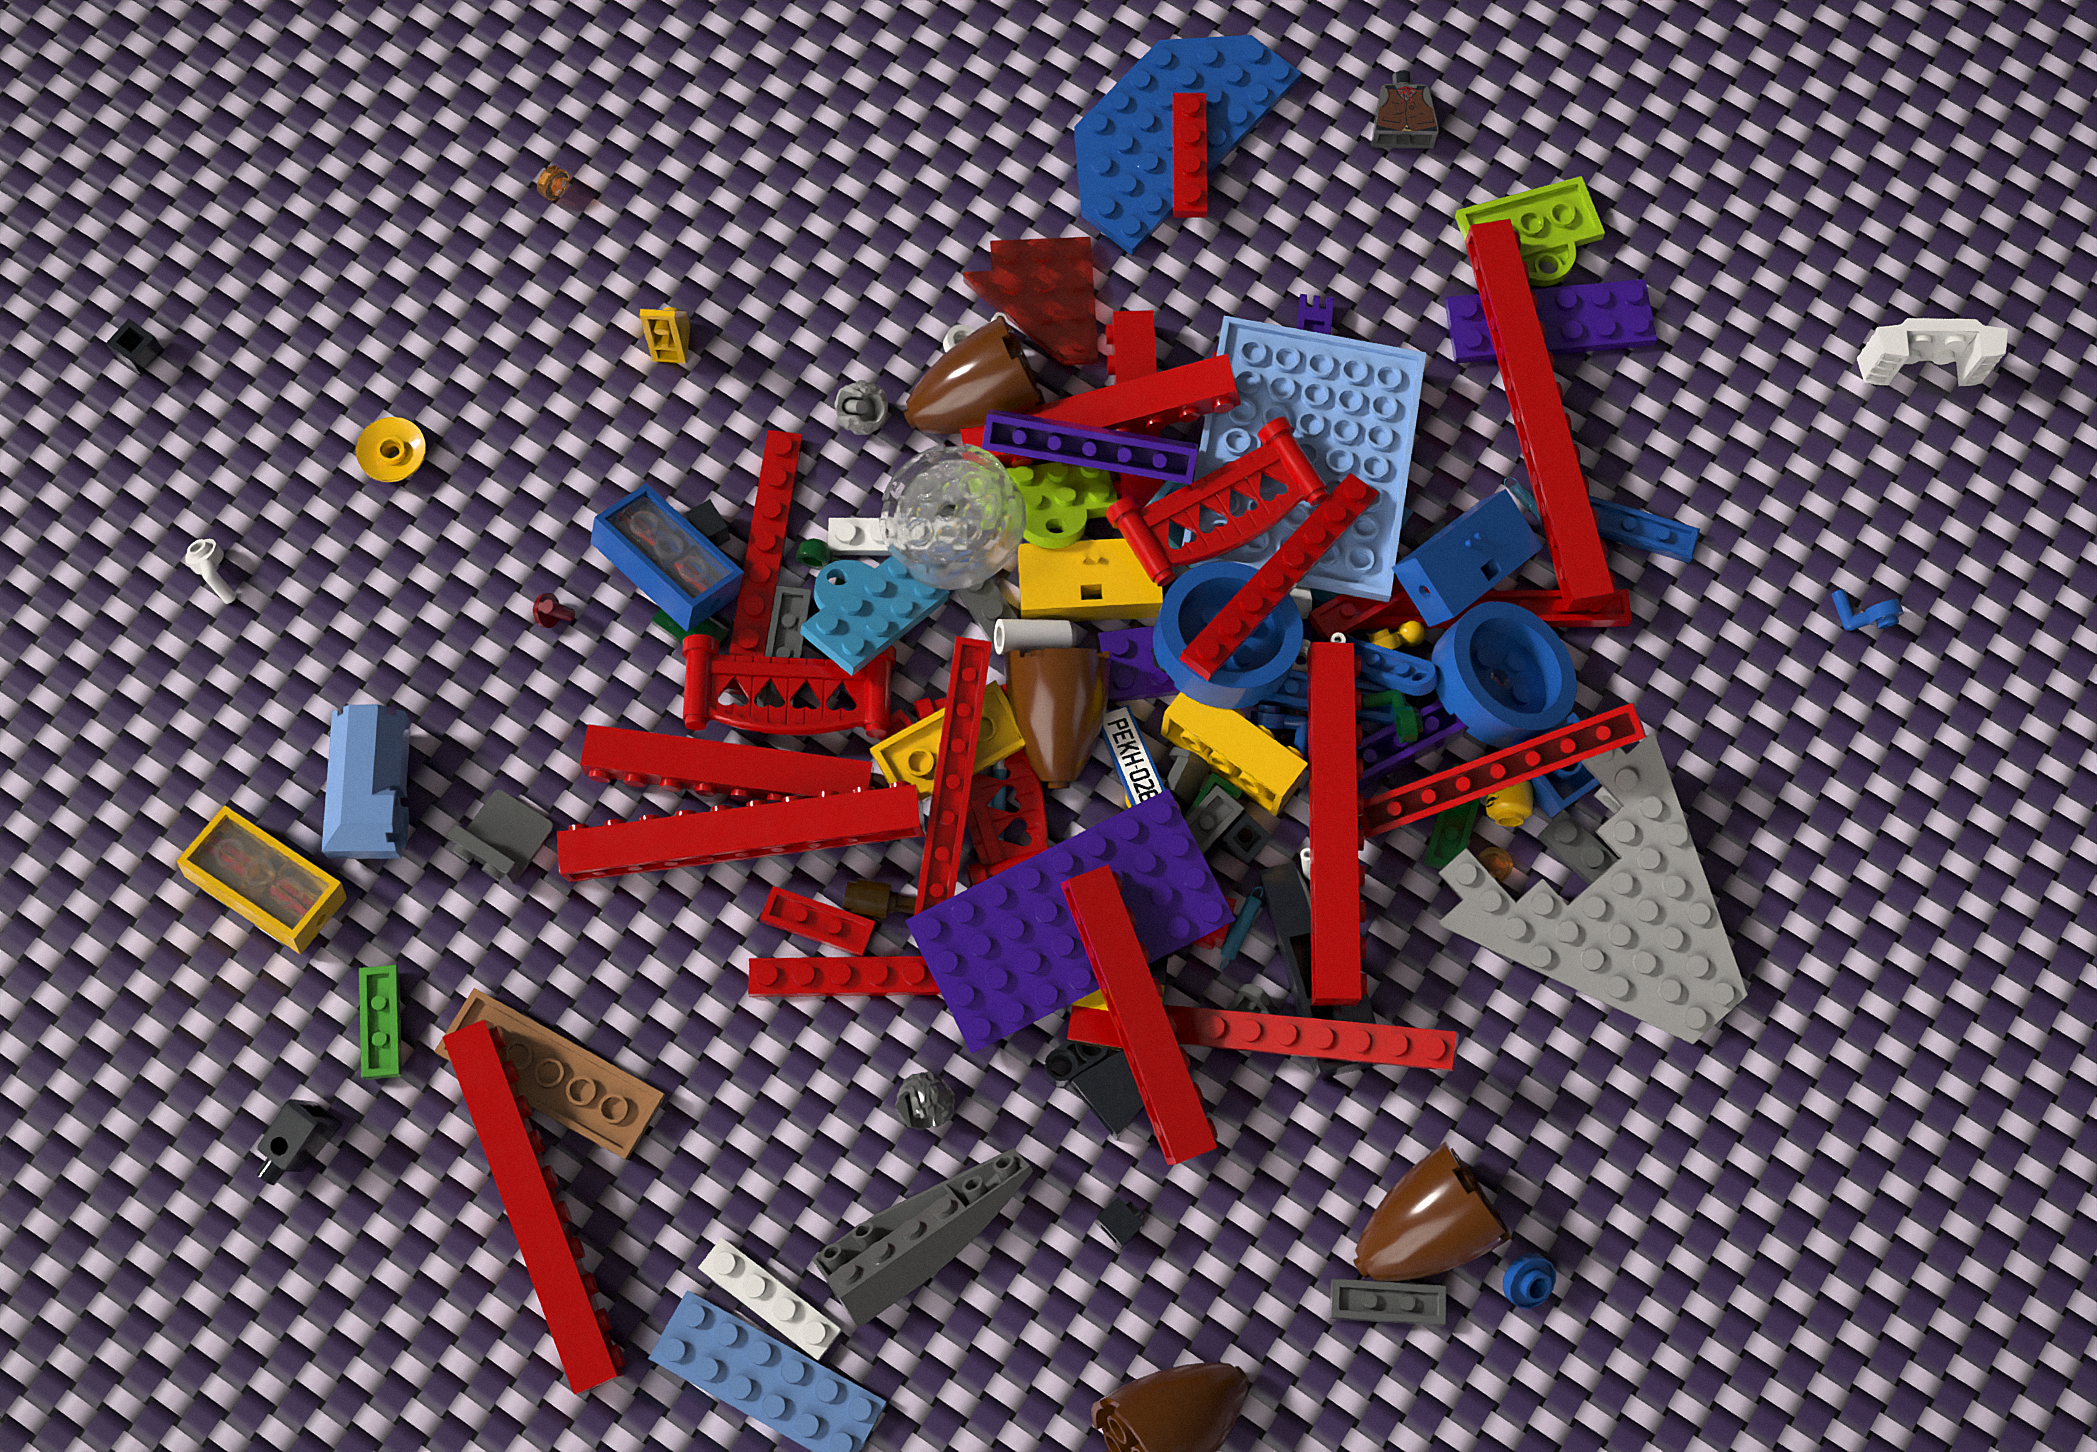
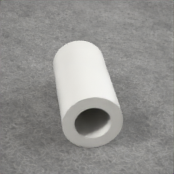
[994,619,1077,655]

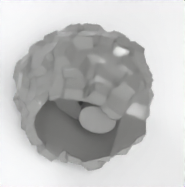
[834,380,888,435]

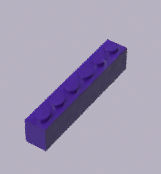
[981,409,1198,484]

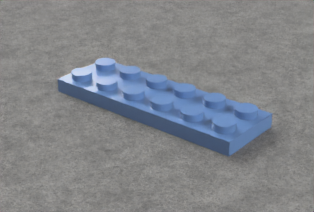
[648,1290,887,1452]

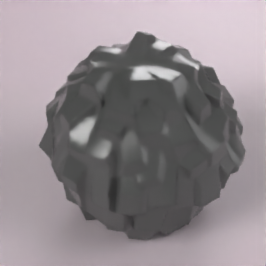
[895,1071,955,1130]

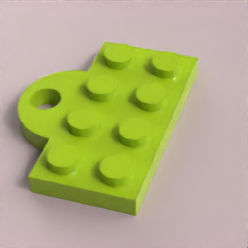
[1455,176,1605,287]
[968,462,1118,549]

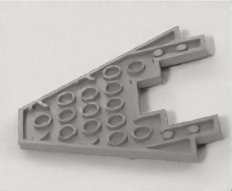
[1437,733,1748,1044]

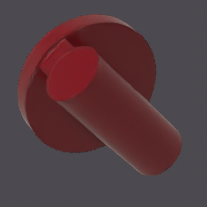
[533,593,575,628]

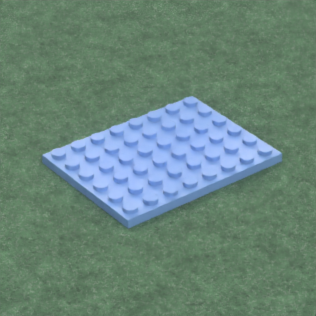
[1182,316,1426,602]

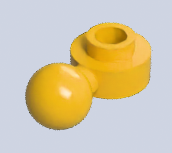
[1368,621,1425,650]

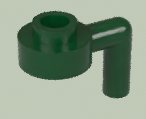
[796,538,845,585]
[1361,689,1423,744]

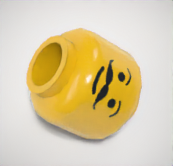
[1486,781,1533,827]

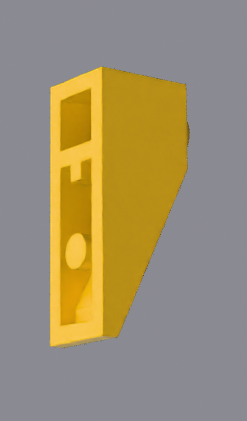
[639,307,690,363]

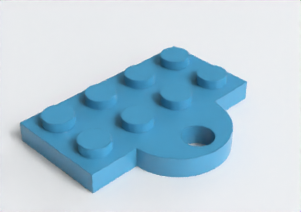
[800,551,949,676]

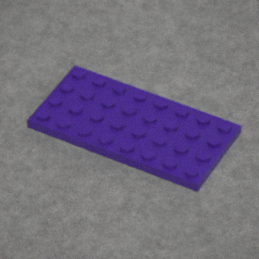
[905,789,1236,1054]

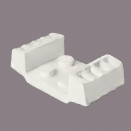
[1857,318,2008,386]

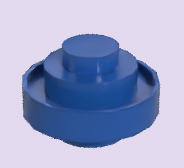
[1503,1252,1556,1309]

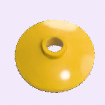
[356,417,426,482]

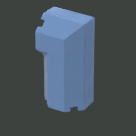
[322,704,411,859]

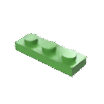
[359,965,402,1080]

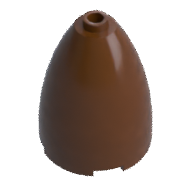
[903,316,1046,435]
[1004,648,1111,789]
[1353,1141,1512,1281]
[1091,1362,1249,1452]

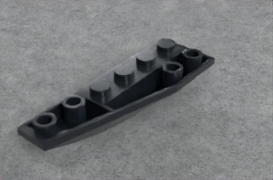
[1258,862,1382,1080]

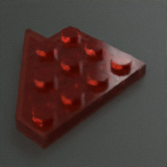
[963,237,1098,366]

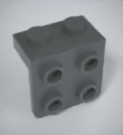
[447,789,554,885]

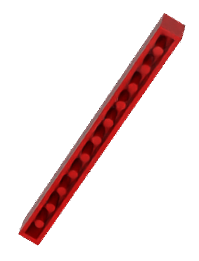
[1465,219,1616,612]

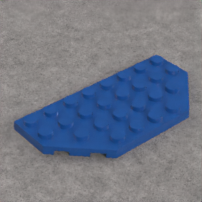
[1074,35,1302,256]

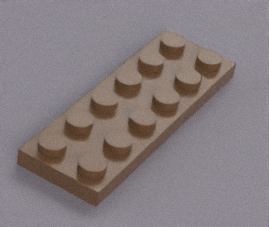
[434,988,666,1161]

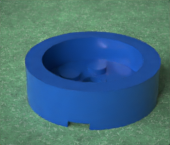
[1153,562,1303,709]
[1431,601,1577,748]

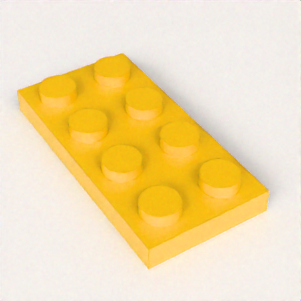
[870,680,1025,803]

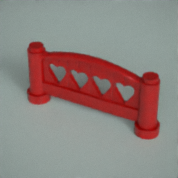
[1105,416,1329,587]
[682,634,897,738]
[914,684,1051,888]

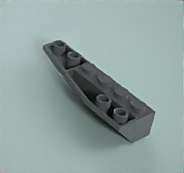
[811,1148,1033,1328]

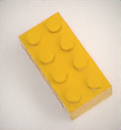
[1161,692,1308,817]

